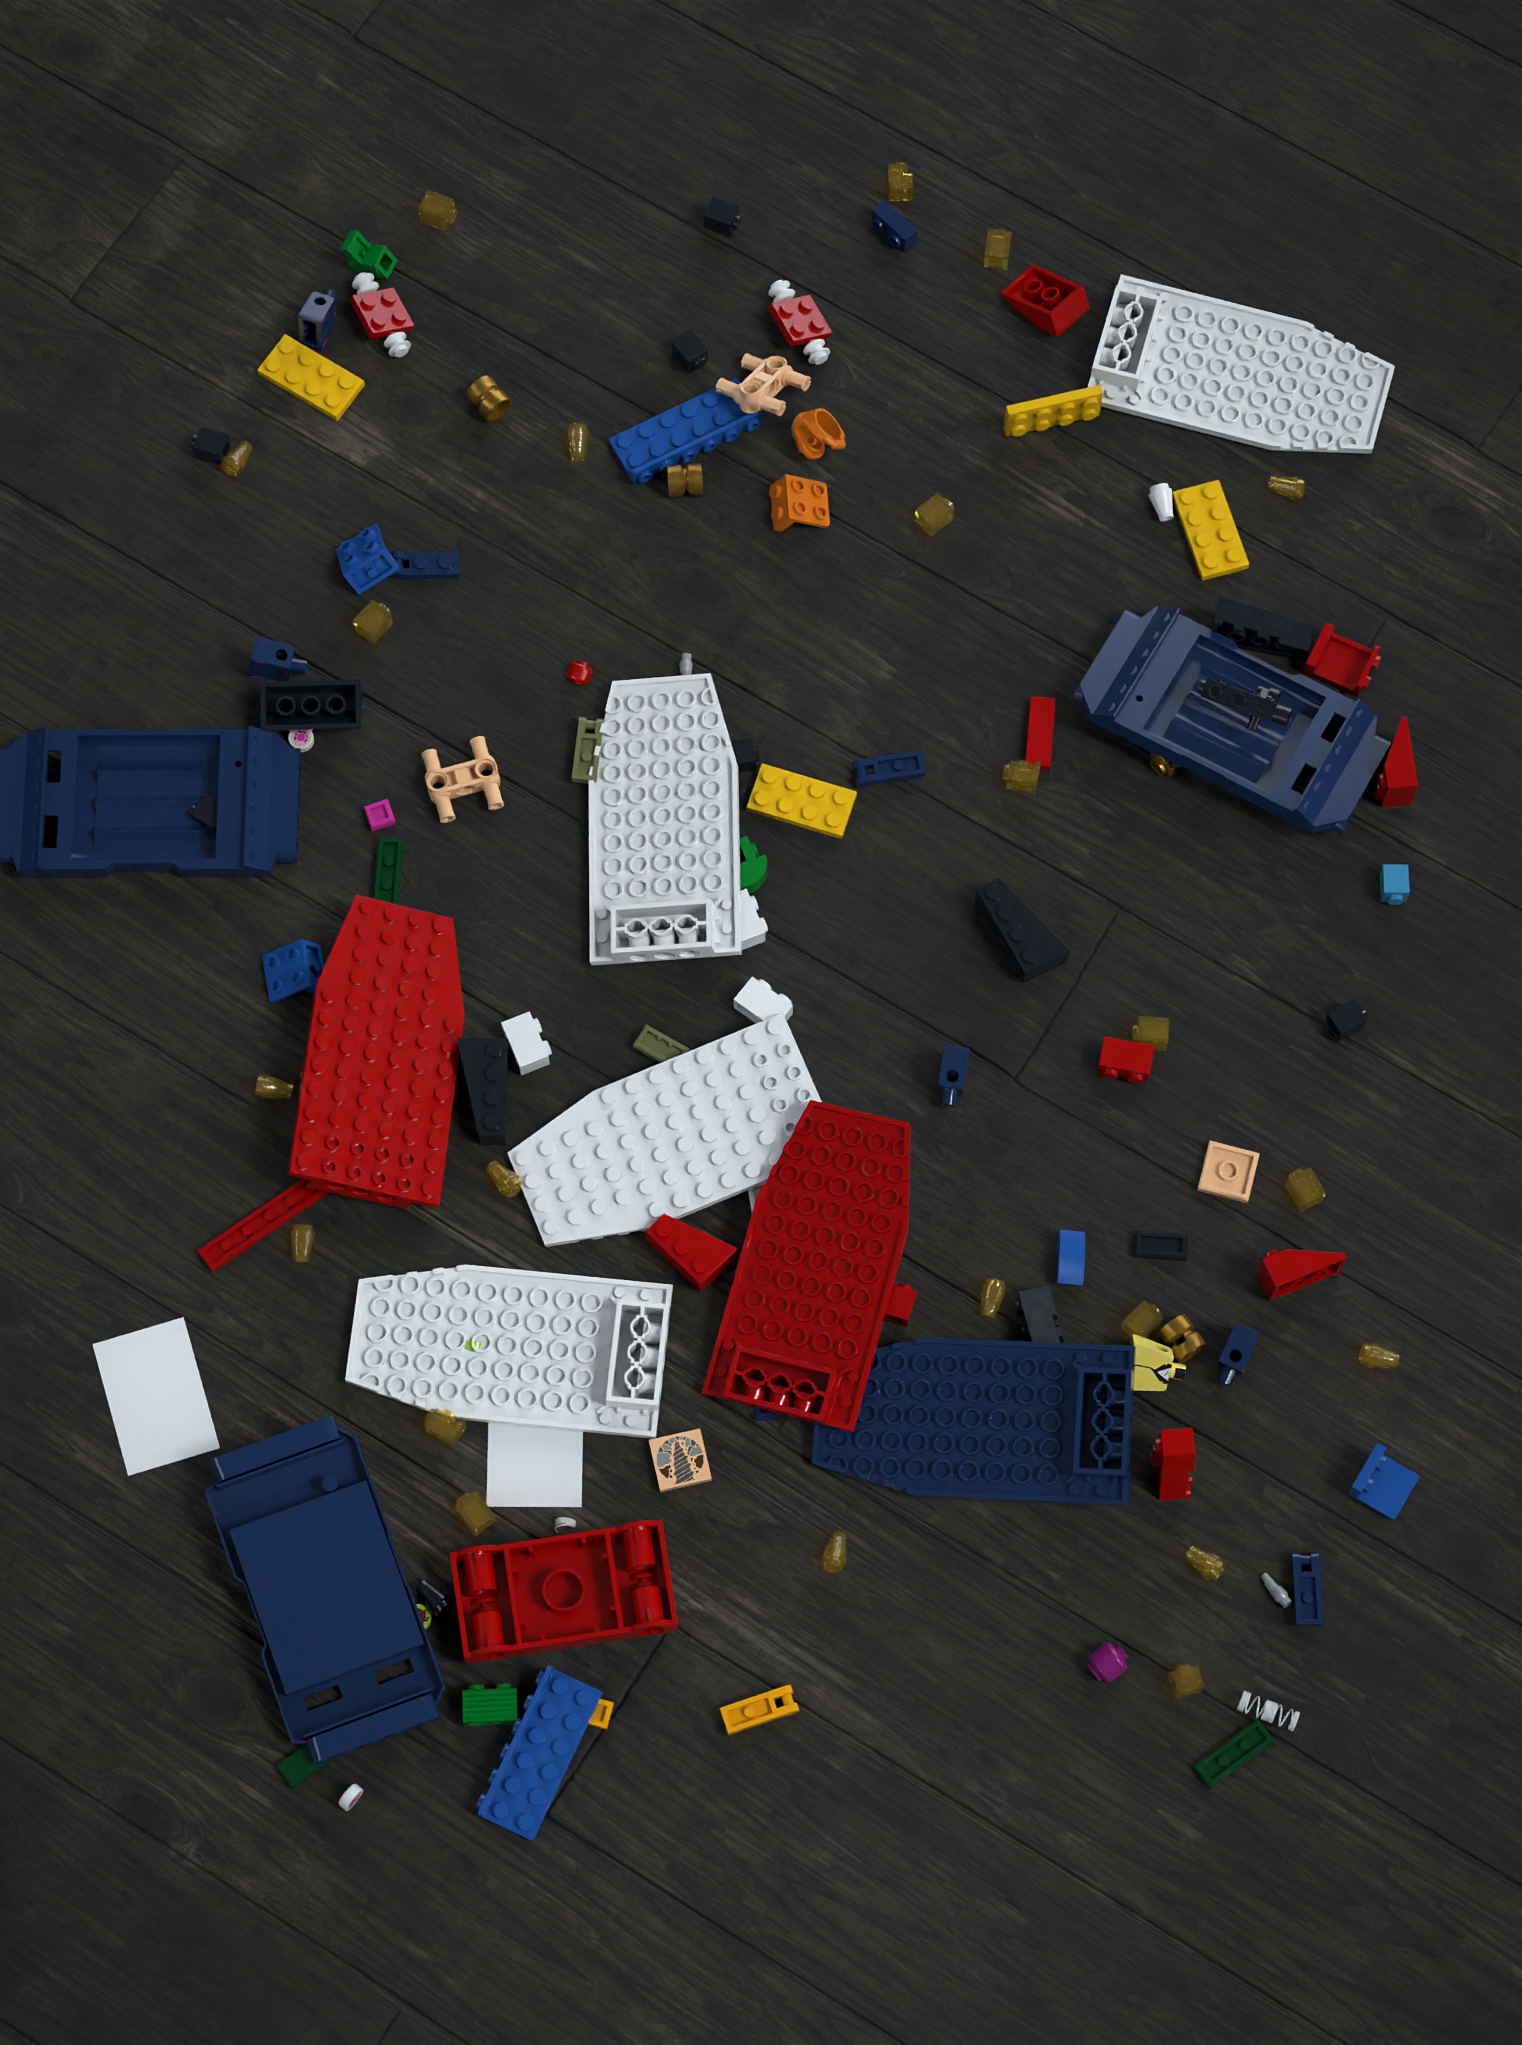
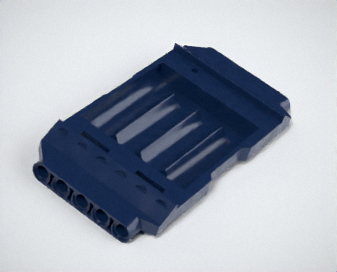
[1073,606,1392,835]
[0,726,301,877]
[204,1416,446,1764]

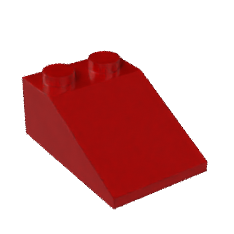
[1001,264,1090,337]
[1375,716,1418,808]
[1256,1249,1347,1301]

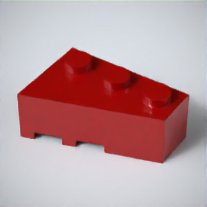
[646,1214,738,1292]
[1150,1428,1196,1501]

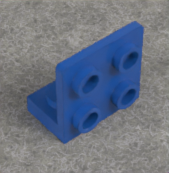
[336,524,400,594]
[262,939,324,1003]
[1348,1443,1419,1520]

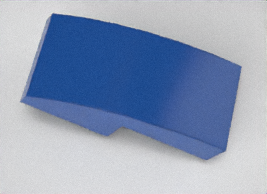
[1056,1229,1085,1285]

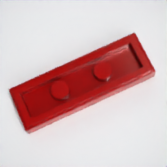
[1025,696,1056,770]

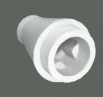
[1148,483,1174,521]

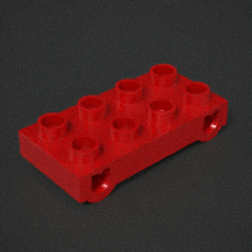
[450,1520,679,1664]

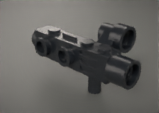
[1198,678,1293,732]

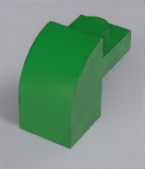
[340,230,398,279]
[740,836,767,894]

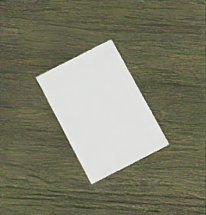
[93,1317,220,1476]
[486,1422,583,1507]

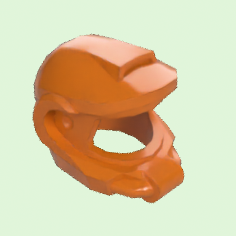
[791,408,846,460]

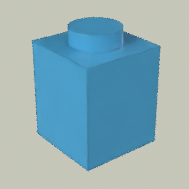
[1380,864,1410,905]

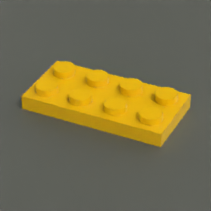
[257,334,365,421]
[1004,385,1103,437]
[1172,480,1249,581]
[747,763,857,839]

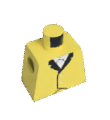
[1130,1334,1186,1391]

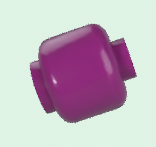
[1087,1642,1128,1683]

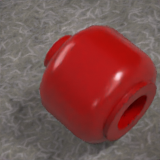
[566,660,593,686]

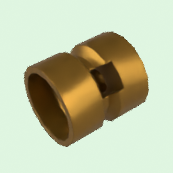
[466,375,512,422]
[667,463,703,497]
[1158,1314,1207,1364]

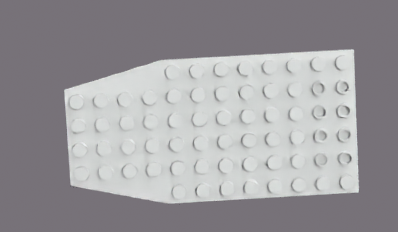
[1087,274,1395,454]
[589,673,742,965]
[508,1013,822,1247]
[345,1265,673,1439]

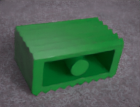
[462,1683,518,1727]

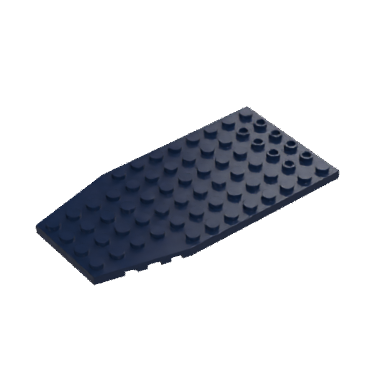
[812,1337,1136,1507]

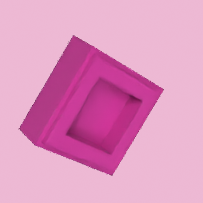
[364,799,396,832]

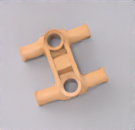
[716,353,811,416]
[421,736,504,823]

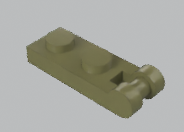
[572,717,604,784]

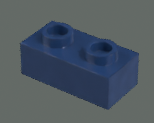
[872,200,918,252]

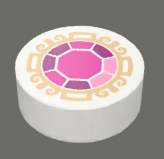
[288,730,314,752]
[338,1784,363,1811]

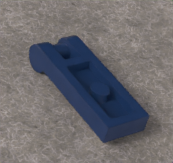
[390,551,459,579]
[852,750,925,788]
[1291,1552,1323,1627]

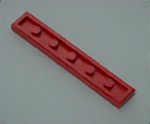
[197,1178,330,1273]

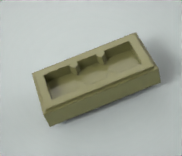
[633,1024,690,1063]

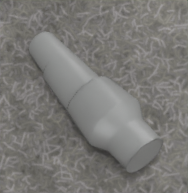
[679,653,693,676]
[1261,1573,1292,1608]

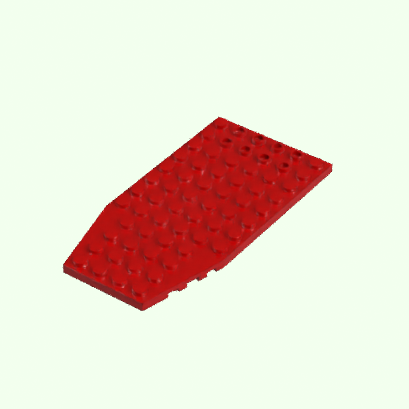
[287,895,465,1209]
[702,1100,911,1433]

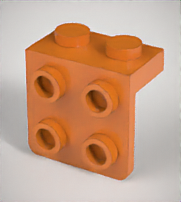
[769,474,830,532]

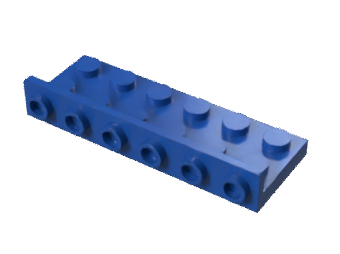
[609,378,762,485]
[476,1665,603,1841]

